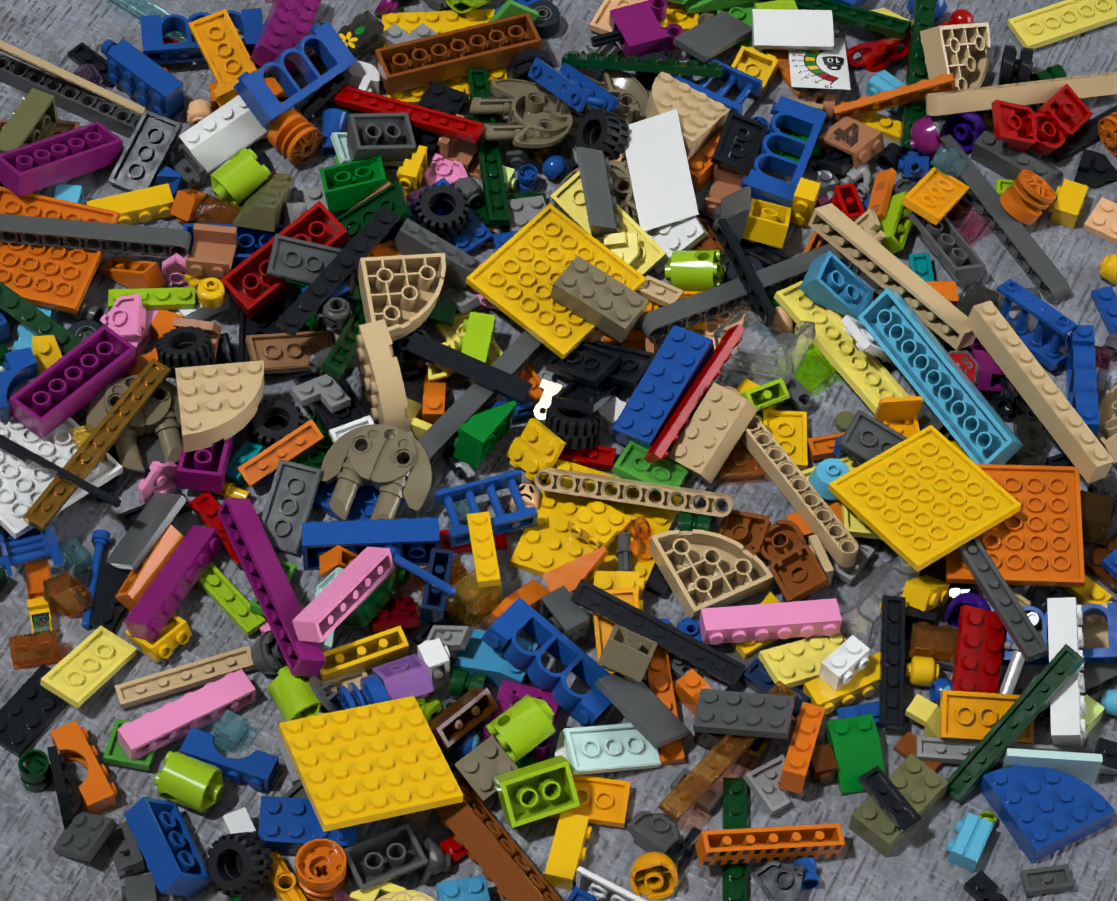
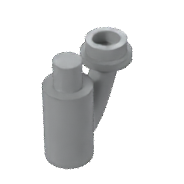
[839,163,872,198]

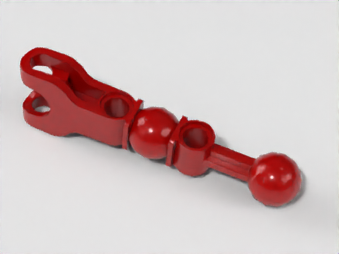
[846,9,974,72]

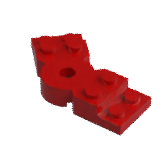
[991,84,1093,155]

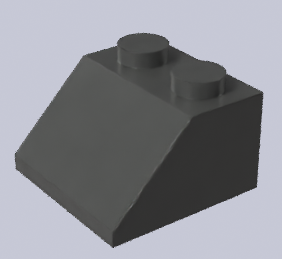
[713,186,751,244]

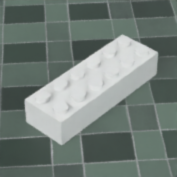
[1047,597,1087,746]

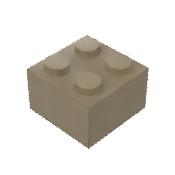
[598,624,658,682]
[454,736,519,806]

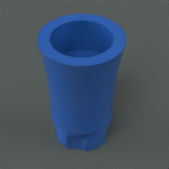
[320,108,349,157]

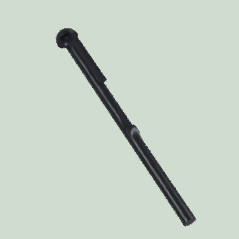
[0,434,121,508]

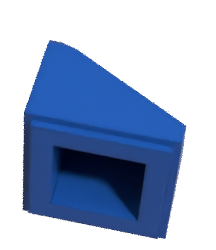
[157,166,184,198]

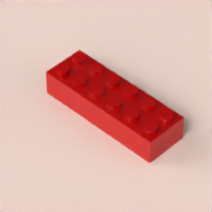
[220,201,348,319]

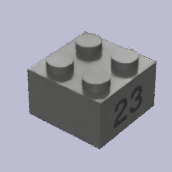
[540,585,590,647]

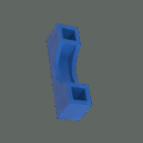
[180,727,280,792]

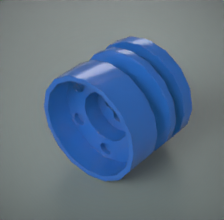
[337,673,390,710]

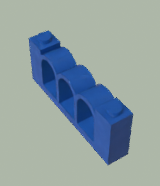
[140,8,263,64]
[234,21,357,127]
[740,96,827,207]
[1065,325,1100,438]
[481,597,612,727]
[991,600,1117,666]

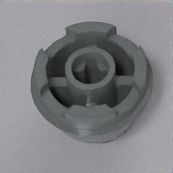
[251,631,288,675]

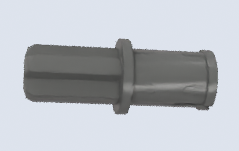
[615,532,633,571]

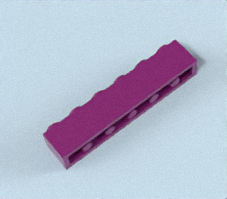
[124,525,223,641]

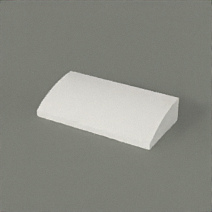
[752,9,834,50]
[576,866,648,901]

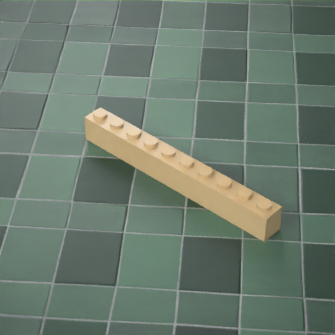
[808,203,976,351]
[966,300,1114,484]

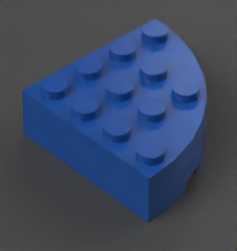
[979,766,1115,864]

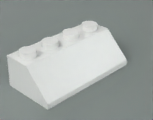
[179,95,271,176]

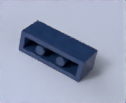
[420,548,454,624]

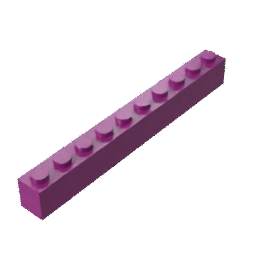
[217,497,326,677]

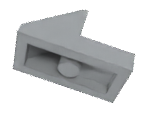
[426,625,473,660]

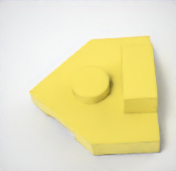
[595,232,640,265]

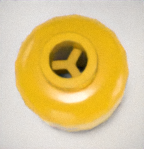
[1097,253,1117,285]
[197,277,226,309]
[905,656,939,687]

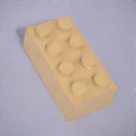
[667,382,758,484]

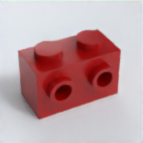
[830,183,865,222]

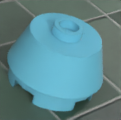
[809,458,849,503]

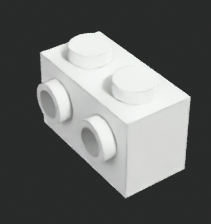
[819,635,870,691]
[417,638,450,689]

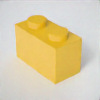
[789,177,821,227]
[1048,179,1088,229]
[902,575,950,612]

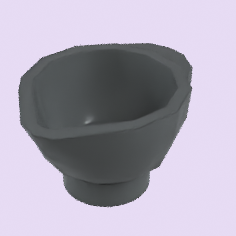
[418,838,451,883]

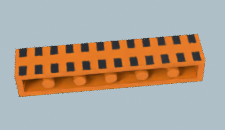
[695,823,845,866]

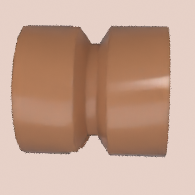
[807,91,838,121]

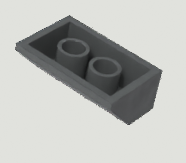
[347,113,417,162]
[343,823,428,892]

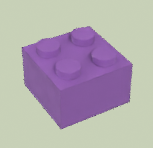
[371,654,434,700]

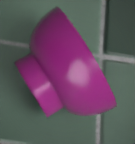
[374,0,399,16]

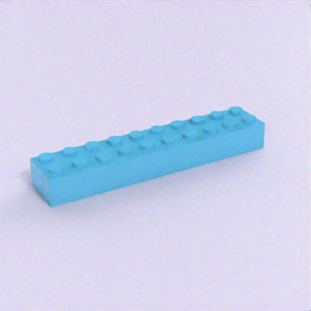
[857,287,1024,465]

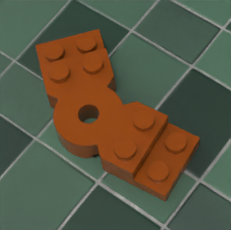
[717,509,830,602]

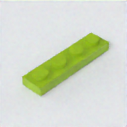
[108,287,196,311]
[197,562,266,637]

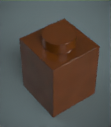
[809,744,838,784]

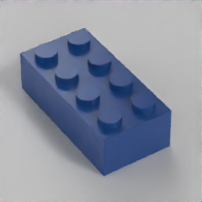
[107,39,184,119]
[258,796,356,854]
[124,797,211,898]

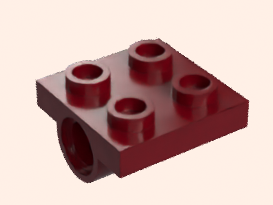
[370,596,419,635]

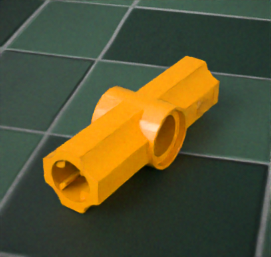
[268,852,307,901]

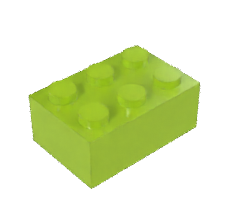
[494,755,580,828]

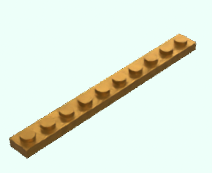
[23,358,171,532]

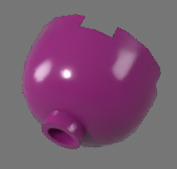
[909,115,946,157]

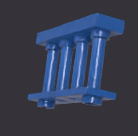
[671,55,763,115]
[527,57,620,113]
[996,279,1077,371]
[435,469,538,548]
[0,521,63,577]

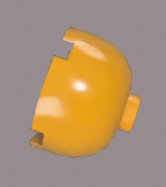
[630,851,678,900]

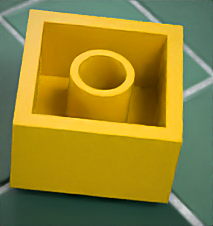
[742,197,792,248]

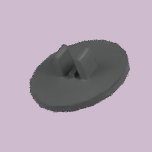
[308,676,341,712]

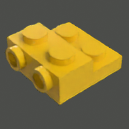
[731,45,779,97]
[397,145,427,199]
[506,418,566,481]
[568,498,632,550]
[592,571,644,616]
[125,614,192,662]

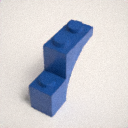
[0,347,37,422]

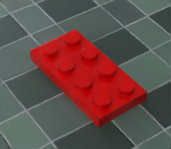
[951,605,1005,693]

